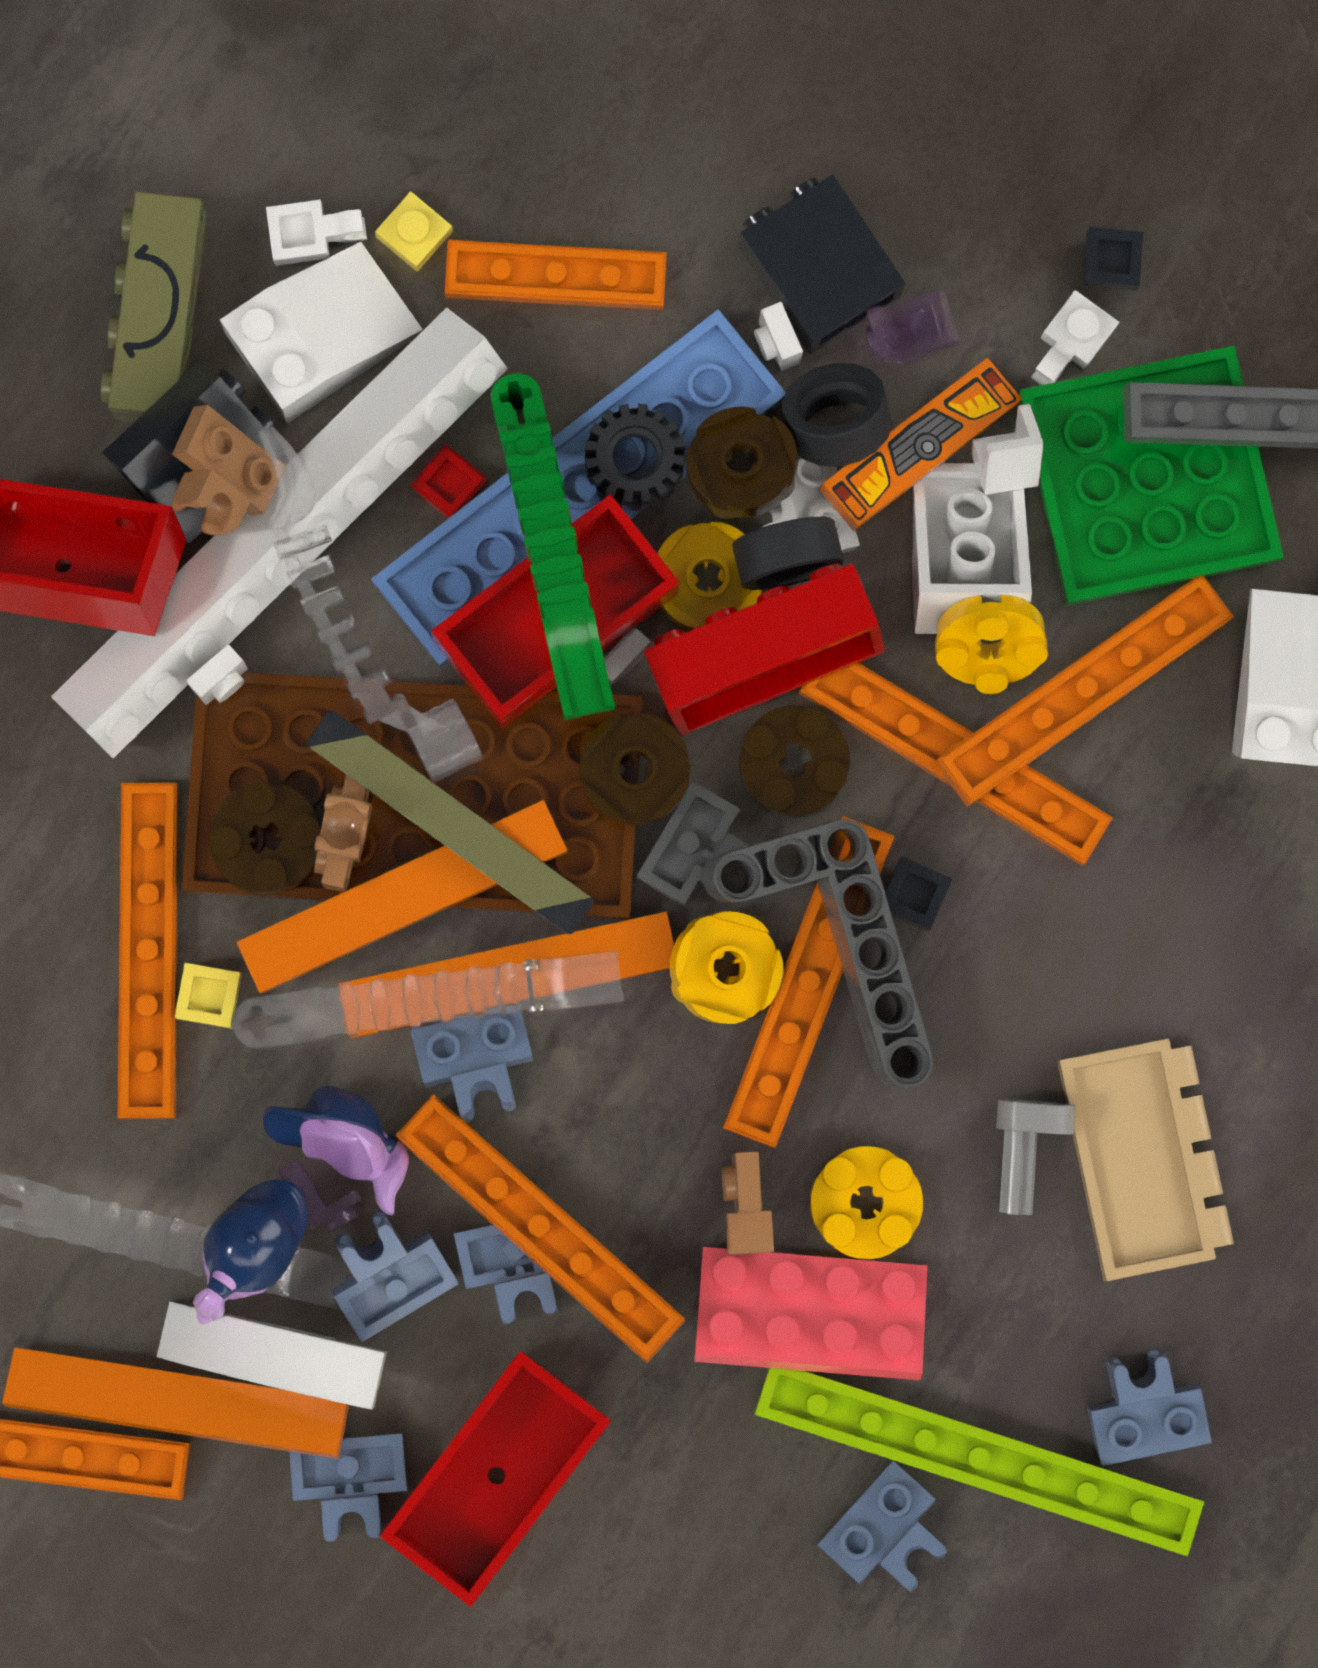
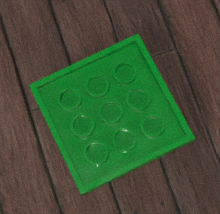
[1018,346,1284,606]

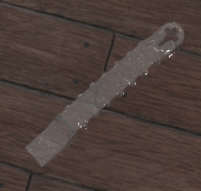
[258,427,483,783]
[232,951,624,1051]
[0,1173,349,1310]

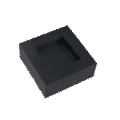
[1082,227,1144,291]
[885,856,952,931]

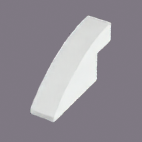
[157,1301,387,1410]

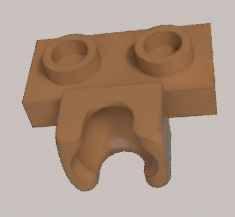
[172,405,285,535]
[314,774,372,892]
[722,1152,774,1255]

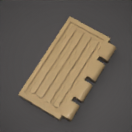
[1057,1038,1234,1281]

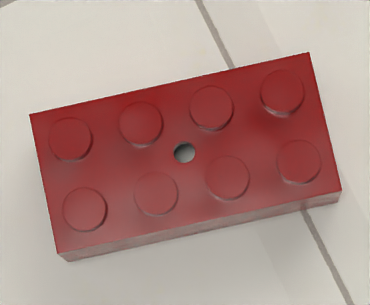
[0,479,187,636]
[431,494,680,729]
[643,563,886,736]
[379,1350,611,1607]

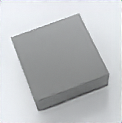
[604,628,651,689]

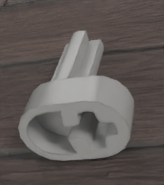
[996,1099,1075,1215]

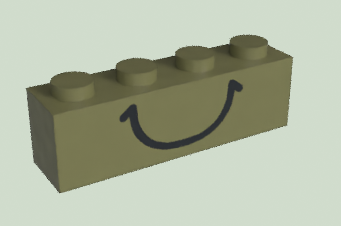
[101,192,207,422]

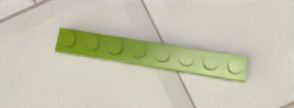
[754,1368,1204,1557]

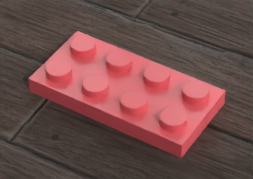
[694,1247,927,1380]

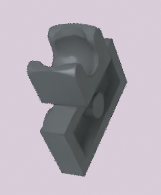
[636,781,749,907]

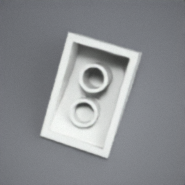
[220,242,423,424]
[912,463,1032,634]
[1232,589,1318,766]

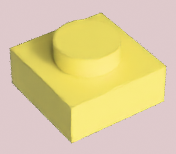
[375,191,453,272]
[175,963,242,1029]

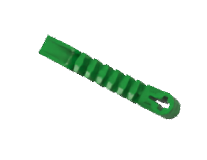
[491,373,615,720]

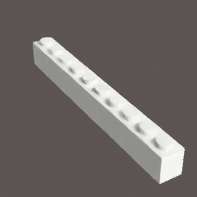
[51,308,508,758]

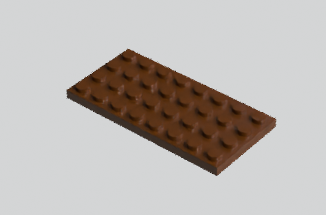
[182,672,643,920]

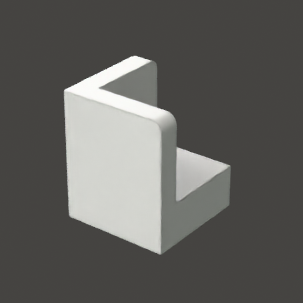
[971,404,1043,495]

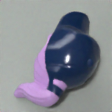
[263,1086,409,1215]
[193,1180,308,1324]

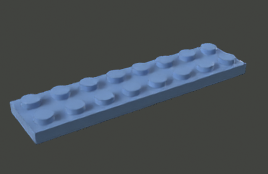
[371,310,786,668]

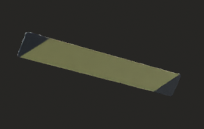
[307,711,593,934]

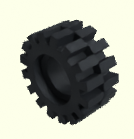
[585,403,685,511]

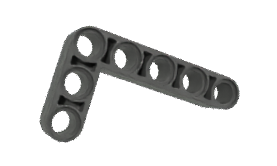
[703,820,933,1088]

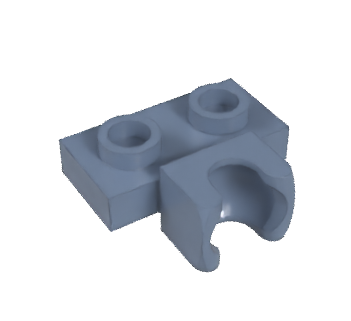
[411,1003,534,1122]
[454,1209,565,1325]
[331,1211,459,1342]
[1087,1348,1212,1466]
[289,1433,408,1542]
[817,1460,949,1593]

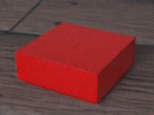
[410,444,488,519]

